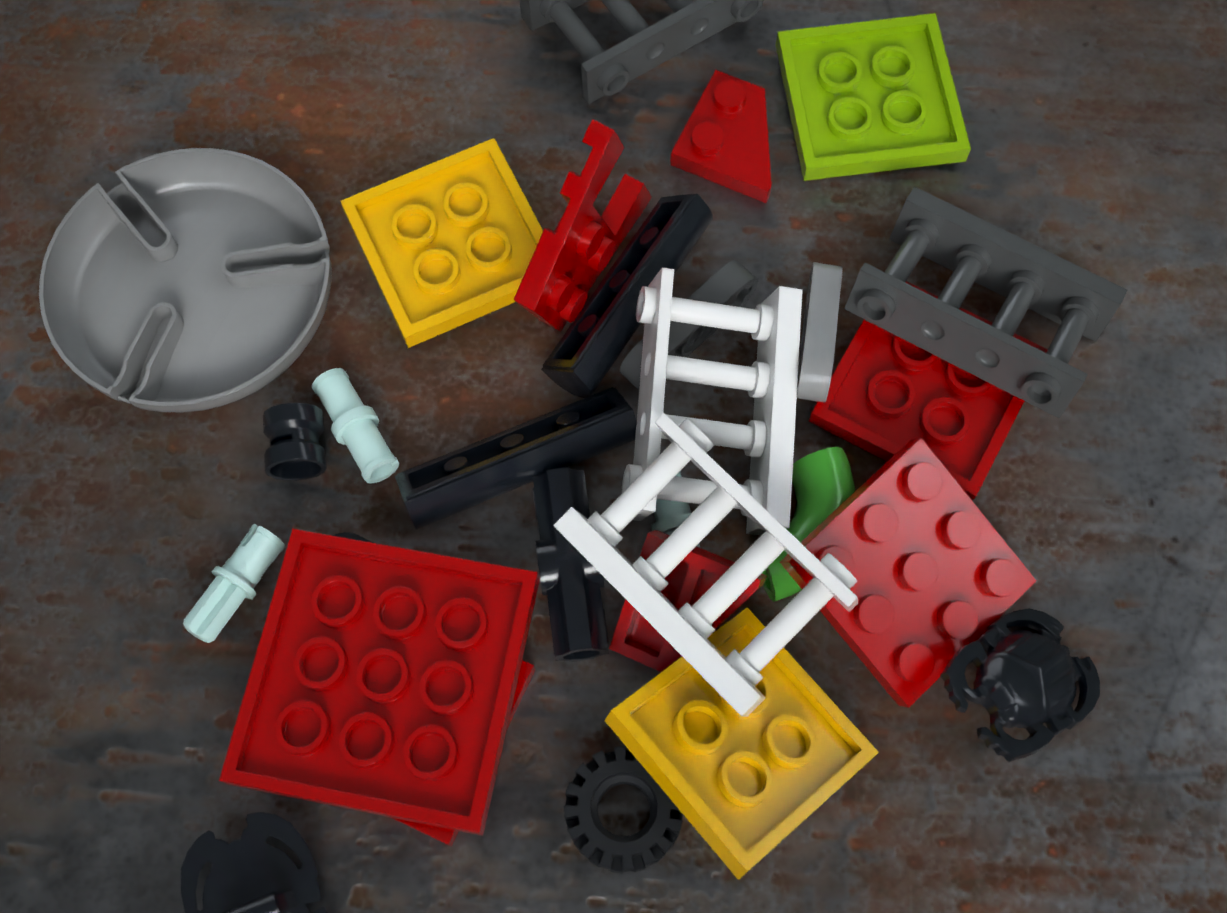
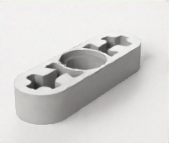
[797,262,842,403]

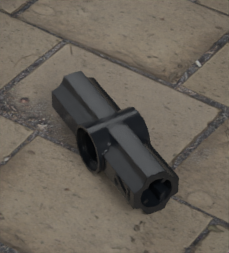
[533,467,609,662]

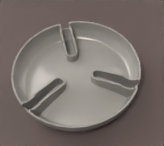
[39,148,332,413]

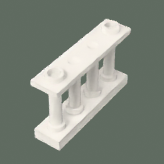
[622,267,803,535]
[553,413,858,716]

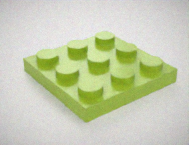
[776,13,971,181]

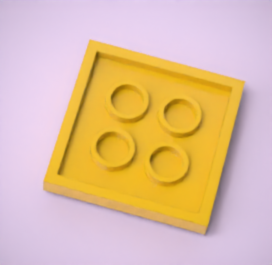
[340,138,543,348]
[605,607,879,880]

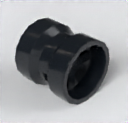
[263,403,327,481]

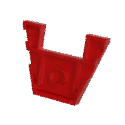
[514,119,652,332]

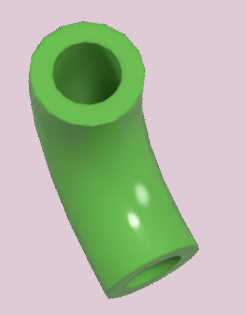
[762,447,855,602]

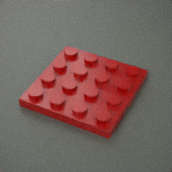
[219,529,540,836]

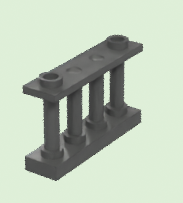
[519,0,763,104]
[844,187,1127,418]

